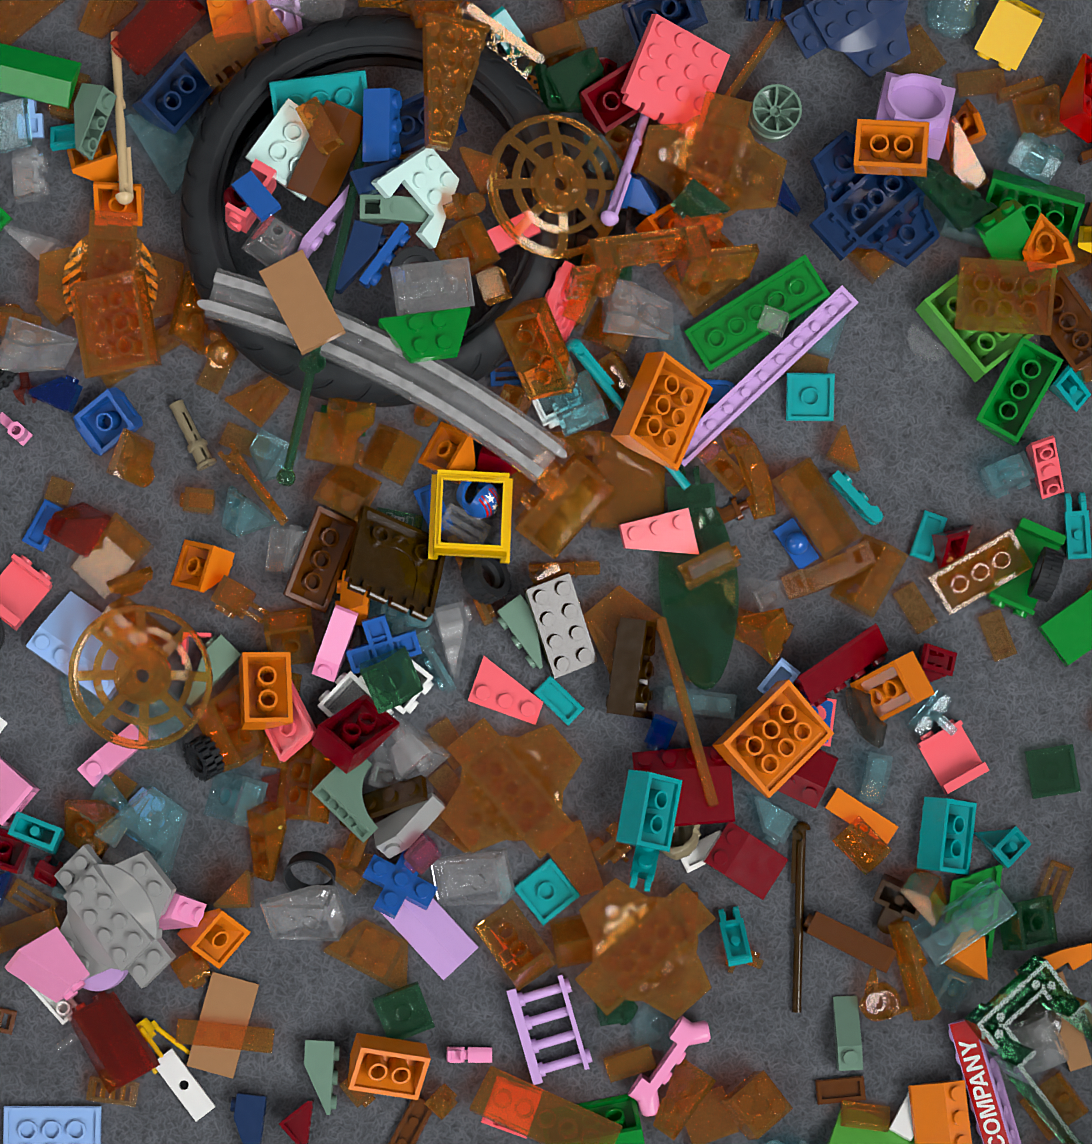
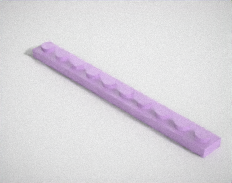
[681,285,859,467]

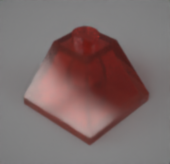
[43,502,112,559]

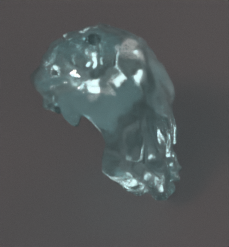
[926,0,979,39]

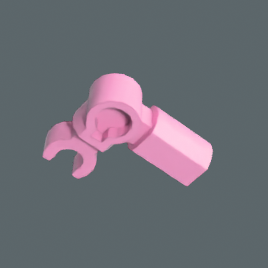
[0,412,33,446]
[447,1047,492,1063]

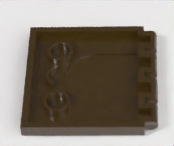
[344,505,449,622]

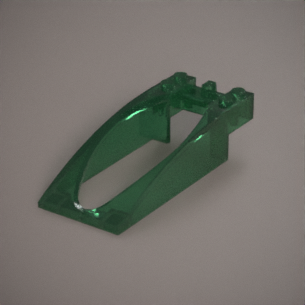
[964,955,1092,1144]

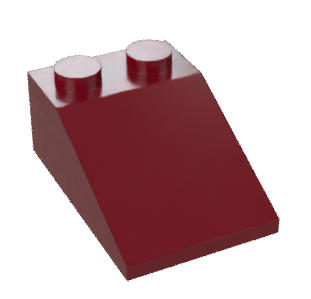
[312,694,400,774]
[702,822,789,900]

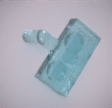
[906,690,957,736]

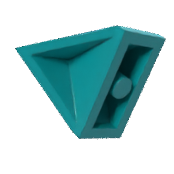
[1048,364,1091,412]
[974,826,1032,868]

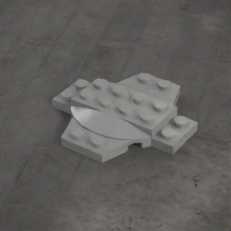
[54,844,177,989]

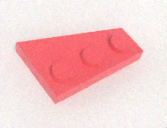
[618,508,699,555]
[468,656,543,725]

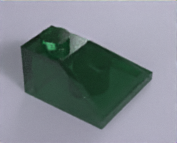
[544,47,604,113]
[670,178,731,220]
[1000,894,1058,951]

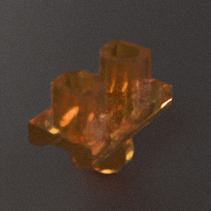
[443,192,486,222]
[589,821,632,866]

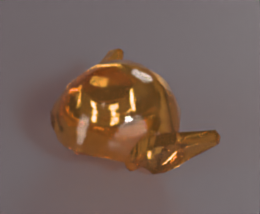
[859,968,913,1022]

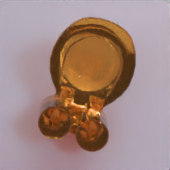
[206,330,235,368]

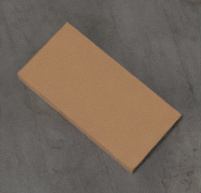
[259,249,346,355]
[186,972,260,1079]

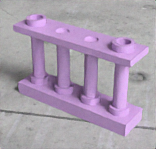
[506,974,593,1085]

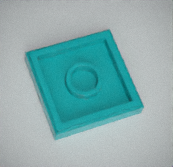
[786,372,835,421]
[513,858,581,926]

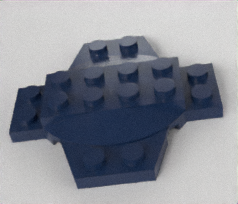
[782,0,911,77]
[809,130,941,268]

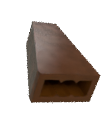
[803,911,897,973]

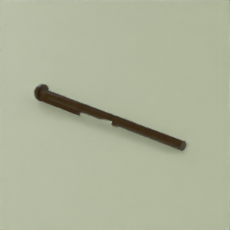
[791,821,811,1013]

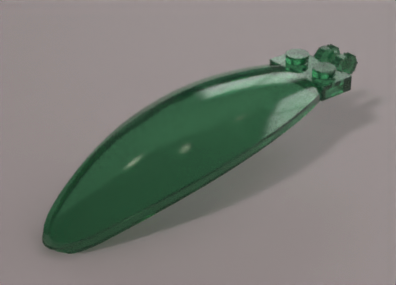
[658,465,739,690]

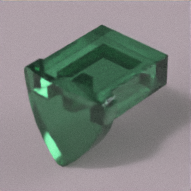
[596,996,638,1026]

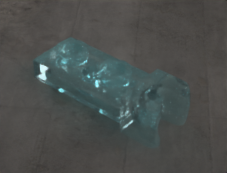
[417,629,457,694]

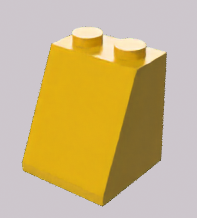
[974,0,1045,71]

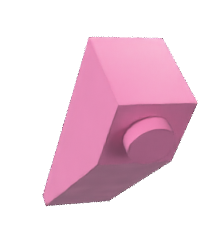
[312,605,359,682]
[77,722,150,788]

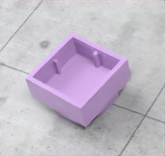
[874,72,956,160]

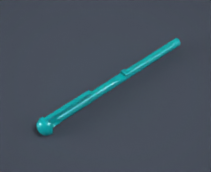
[565,338,691,490]

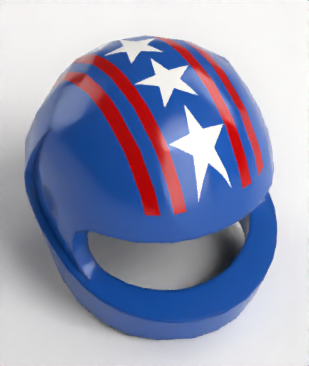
[456,481,501,519]

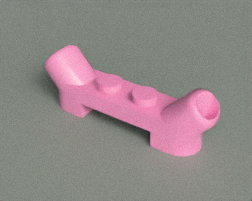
[628,1016,711,1117]

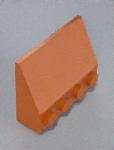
[611,351,713,471]
[712,679,834,798]

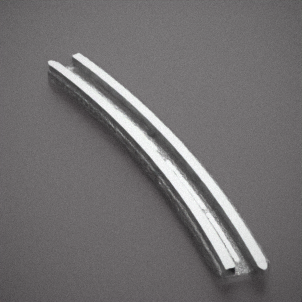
[197,268,567,483]

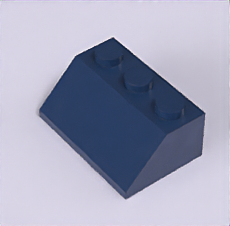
[131,51,219,135]

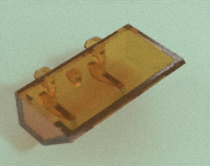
[515,450,616,559]

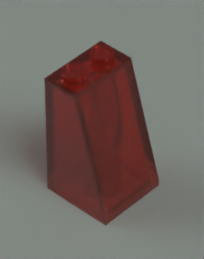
[110,0,207,77]
[67,991,160,1094]

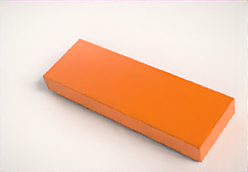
[824,788,898,847]

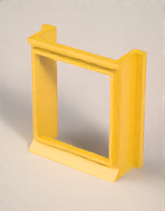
[428,469,513,564]

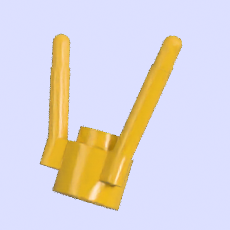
[132,1018,190,1074]

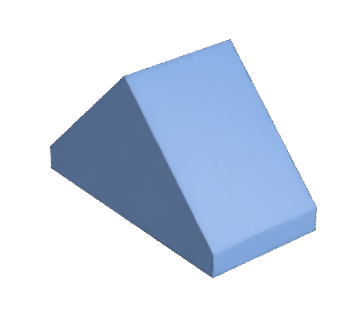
[757,658,801,694]

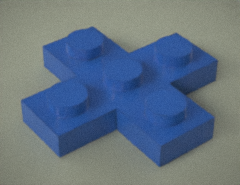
[346,613,422,690]
[362,848,438,919]

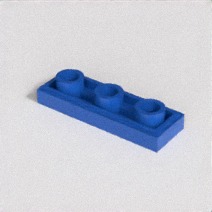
[359,222,411,289]

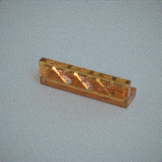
[449,0,546,79]

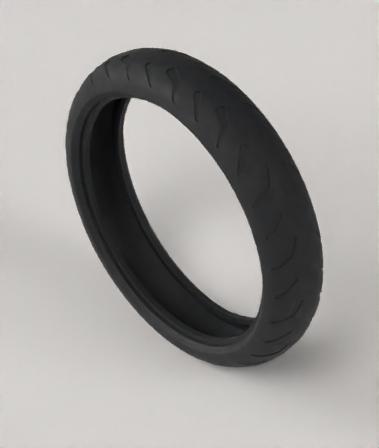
[180,14,577,407]

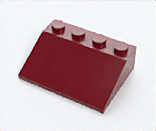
[632,746,735,827]

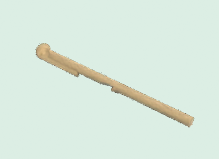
[110,31,134,205]

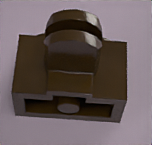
[872,873,928,934]

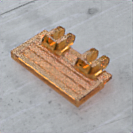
[185,0,290,89]

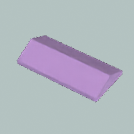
[382,898,479,980]

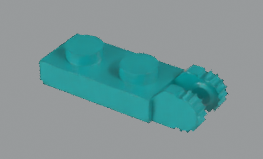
[828,470,884,526]
[1064,492,1092,560]
[629,846,660,892]
[718,906,753,967]

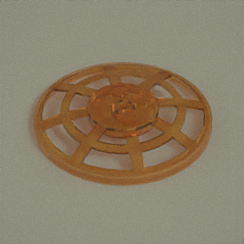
[487,114,620,259]
[68,604,213,750]

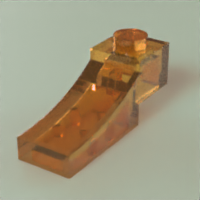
[0,908,61,954]

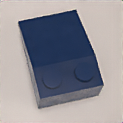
[622,0,709,49]
[399,84,468,156]

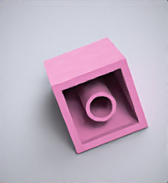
[0,756,40,826]
[159,891,207,930]
[5,927,90,1003]

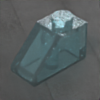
[858,752,893,805]
[753,795,798,846]

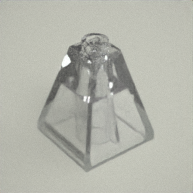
[241,213,306,267]
[385,715,451,781]

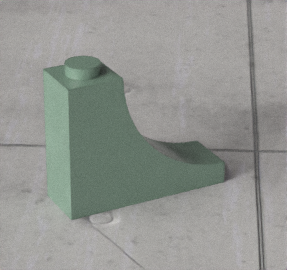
[312,759,378,843]

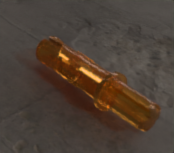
[529,559,600,578]

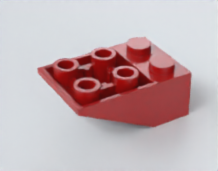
[1059,53,1092,143]

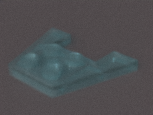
[93,786,188,878]

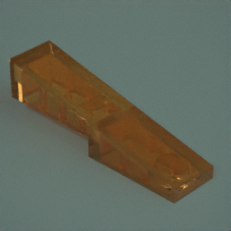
[888,921,942,1021]

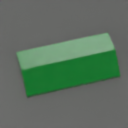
[0,43,82,109]

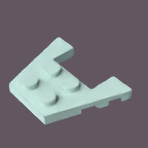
[371,146,459,249]

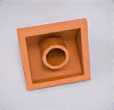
[93,182,145,226]

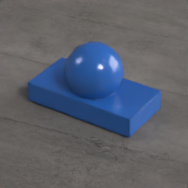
[773,518,819,571]

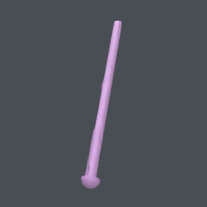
[601,113,649,226]

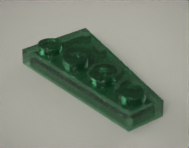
[909,158,998,233]

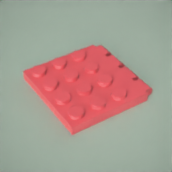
[620,14,730,139]

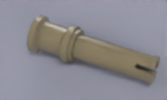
[169,399,217,471]

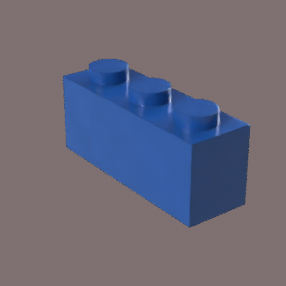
[362,88,402,164]

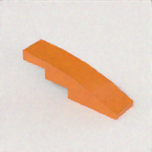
[1014,943,1092,979]

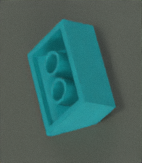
[616,770,682,852]
[917,796,977,875]

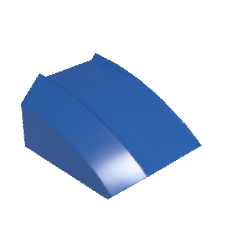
[73,387,143,456]

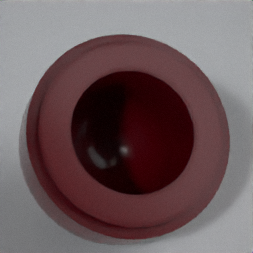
[223,186,246,209]

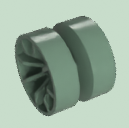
[746,84,802,143]

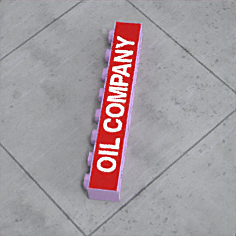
[948,1014,1021,1144]

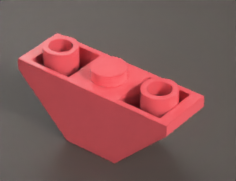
[1026,435,1065,499]

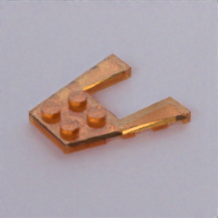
[583,585,698,675]

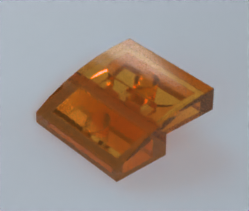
[1019,1071,1089,1141]

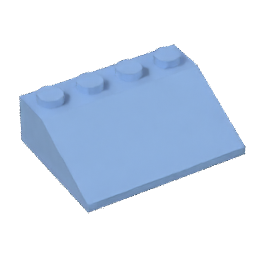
[26,591,149,704]

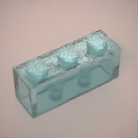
[661,686,737,720]

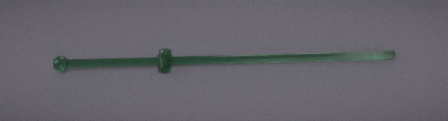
[276,138,365,486]

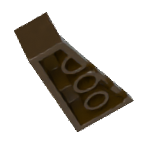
[606,617,656,720]

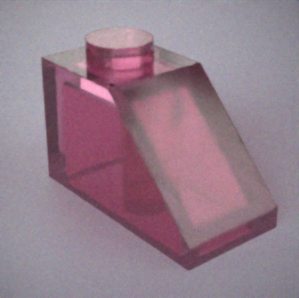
[403,832,442,875]

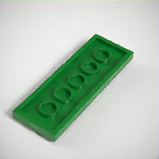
[684,254,831,372]

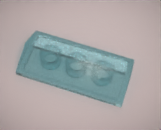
[910,877,1017,967]

